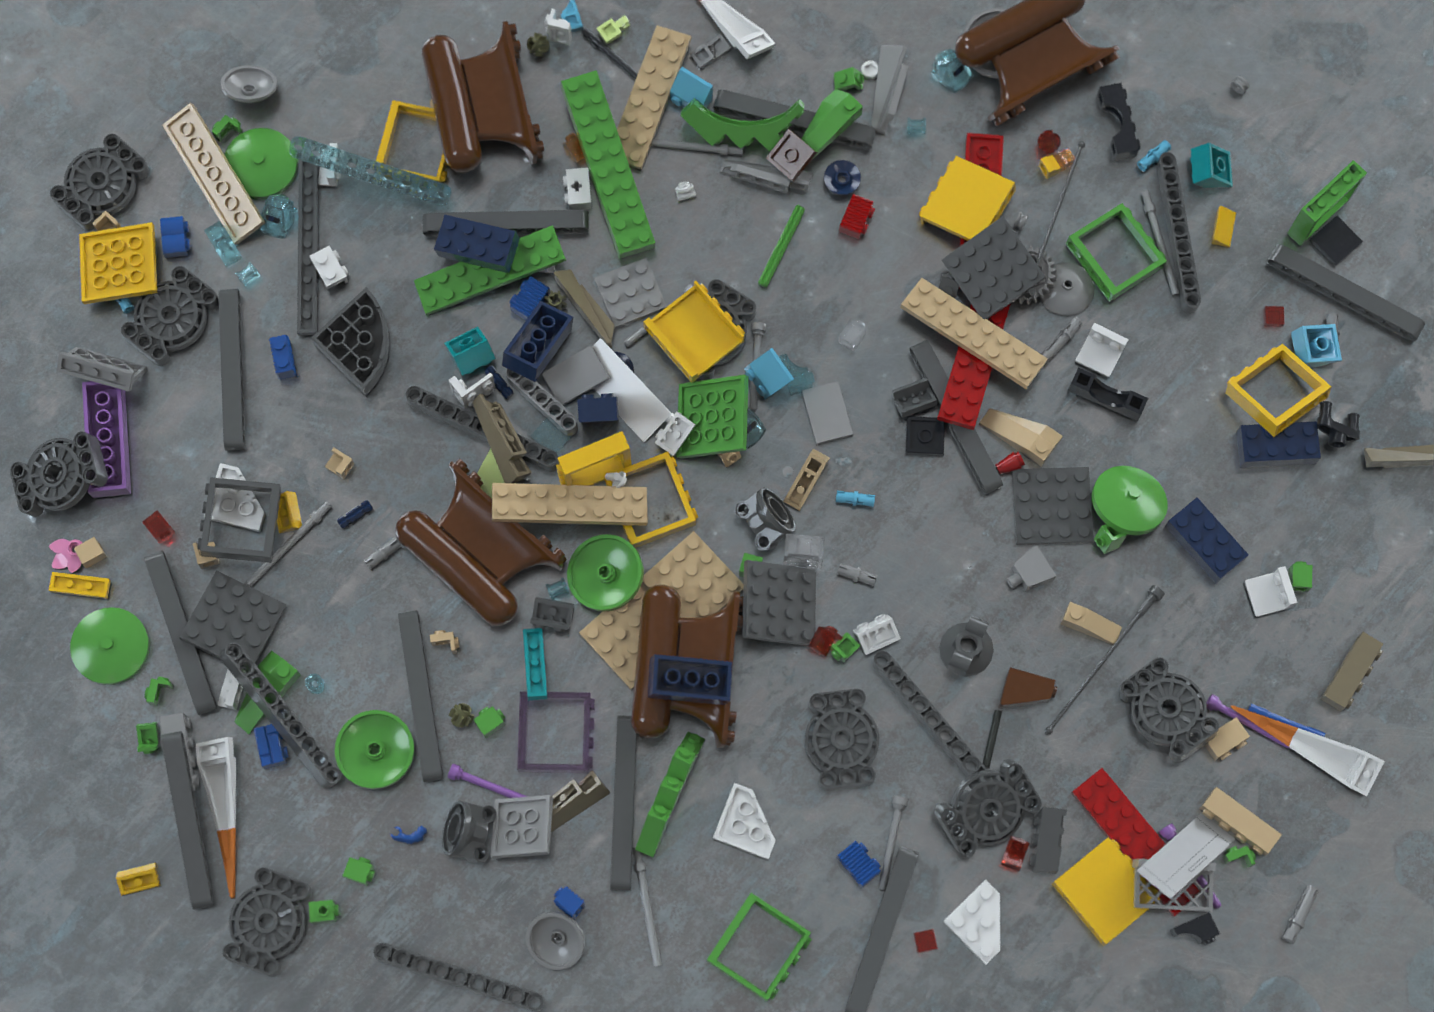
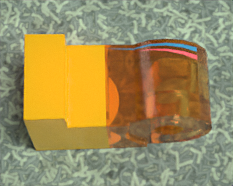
[1038,147,1075,179]

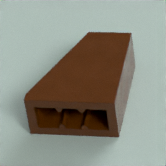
[998,667,1057,709]

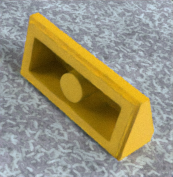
[1211,206,1236,248]
[277,491,302,533]
[116,863,161,896]

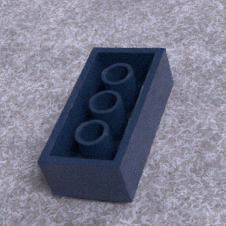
[434,215,520,273]
[502,301,573,382]
[577,393,619,422]
[1236,421,1321,468]
[1165,497,1249,584]
[647,654,732,705]

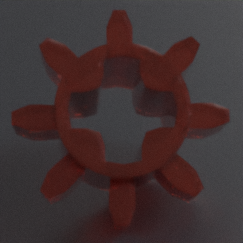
[1038,130,1061,154]

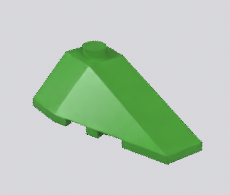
[802,89,863,158]
[234,651,301,735]

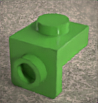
[834,67,864,91]
[212,115,243,142]
[830,632,861,663]
[145,677,174,706]
[136,722,160,754]
[1222,845,1256,868]

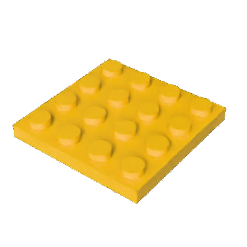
[79,222,157,305]

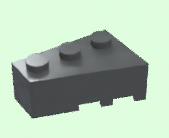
[1029,807,1067,874]

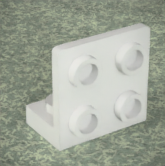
[1075,323,1129,378]
[449,373,495,409]
[1244,566,1297,617]

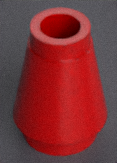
[995,451,1025,475]

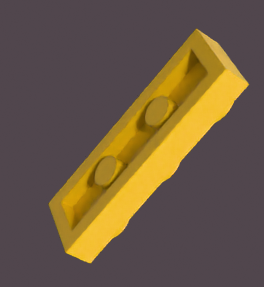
[49,572,111,599]

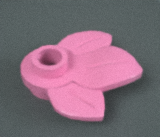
[49,539,83,573]

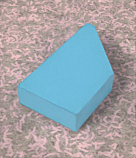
[561,0,583,32]

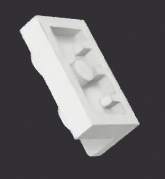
[545,9,572,45]
[655,411,696,456]
[853,614,901,655]
[218,668,247,710]

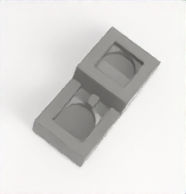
[690,33,732,68]

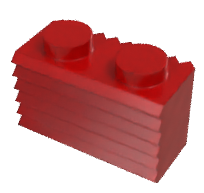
[839,194,876,239]

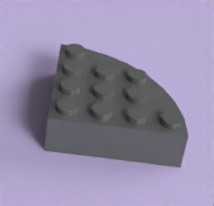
[311,287,390,395]

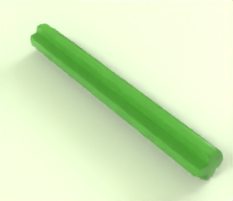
[758,205,805,288]

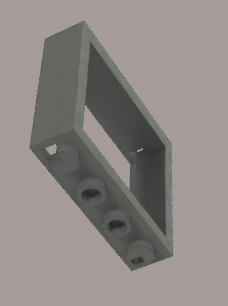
[197,477,281,563]

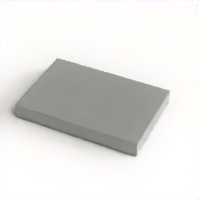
[542,345,610,405]
[802,382,853,445]

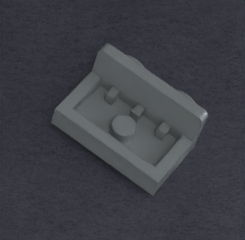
[892,378,938,418]
[530,597,574,632]

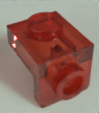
[809,626,843,657]
[1001,836,1030,871]

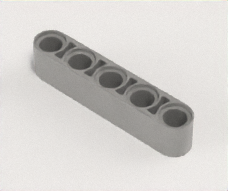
[506,369,578,436]

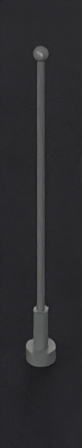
[1021,141,1085,299]
[1045,585,1165,734]

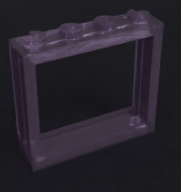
[517,691,595,774]

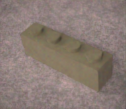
[1321,632,1383,712]

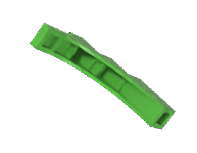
[680,98,805,152]
[635,732,706,857]

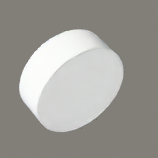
[861,61,879,80]

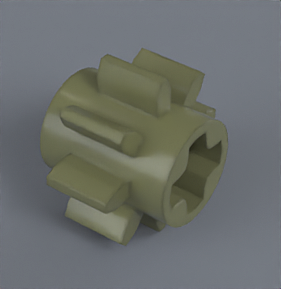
[527,33,550,56]
[544,290,567,310]
[448,703,475,728]

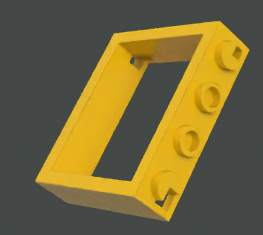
[374,100,448,187]
[1225,343,1331,437]
[556,431,632,486]
[604,452,698,548]

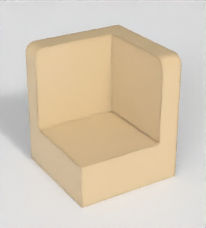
[92,211,121,231]
[325,447,354,479]
[74,537,107,568]
[193,542,220,569]

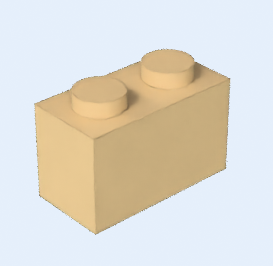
[1204,717,1250,761]

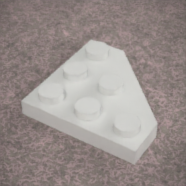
[204,463,266,532]
[713,783,775,860]
[943,880,1000,965]

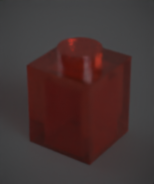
[142,510,175,544]

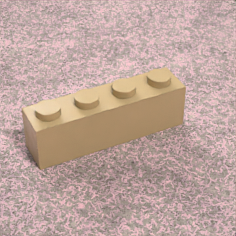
[1200,787,1282,856]

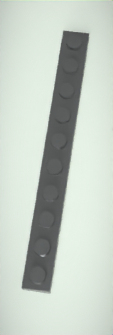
[297,156,319,335]

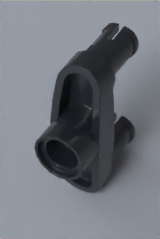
[1317,401,1360,448]

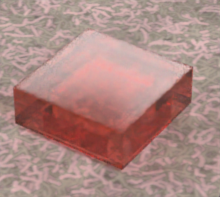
[1264,306,1284,326]
[913,929,938,953]

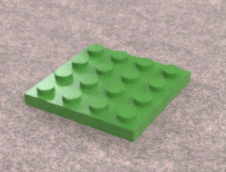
[676,375,749,459]

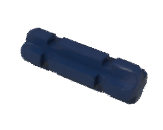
[485,366,513,399]
[337,500,373,528]

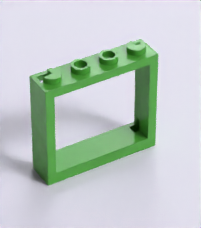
[1287,160,1367,246]
[1065,203,1167,302]
[707,893,812,1002]

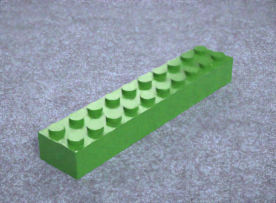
[561,70,655,259]

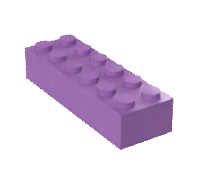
[82,381,131,498]

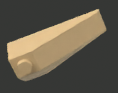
[979,408,1063,467]

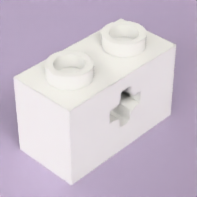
[563,168,592,210]

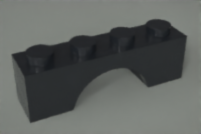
[1097,83,1140,161]
[1068,367,1149,421]

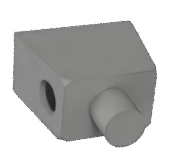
[1007,545,1057,591]

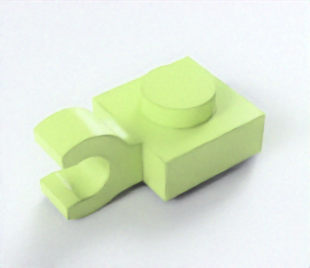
[597,16,630,45]

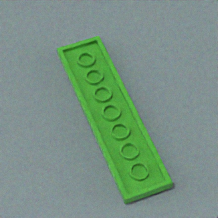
[414,225,566,316]

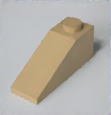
[783,449,830,511]
[1061,602,1122,645]

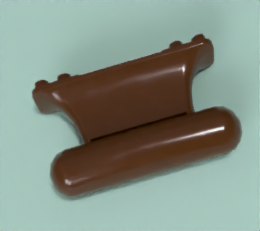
[955,0,1120,127]
[422,21,544,173]
[395,458,567,626]
[631,585,743,749]

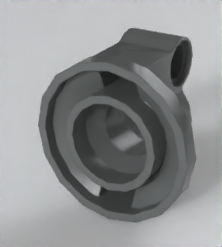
[735,487,796,550]
[939,615,994,677]
[442,800,496,863]

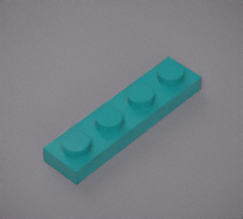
[523,628,548,701]

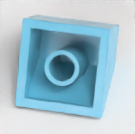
[670,67,713,108]
[1291,324,1342,368]
[744,348,794,400]

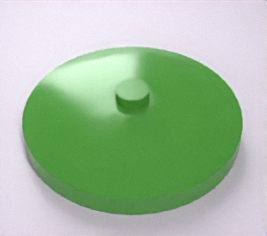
[224,128,298,200]
[1092,466,1168,535]
[567,534,644,611]
[70,607,150,685]
[335,710,415,789]

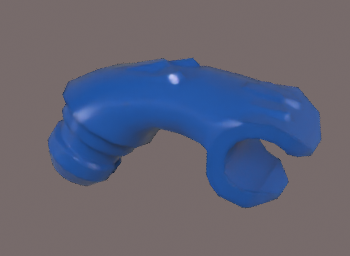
[390,826,427,844]

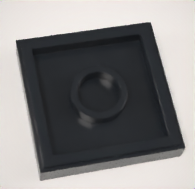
[1309,215,1363,267]
[905,416,945,456]

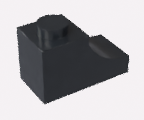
[1170,912,1220,945]

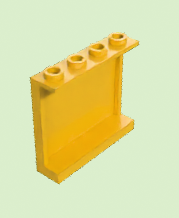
[919,156,1016,241]
[643,280,745,383]
[1052,837,1160,946]

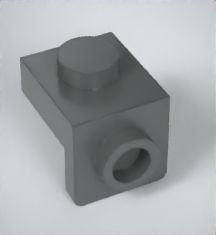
[939,272,959,299]

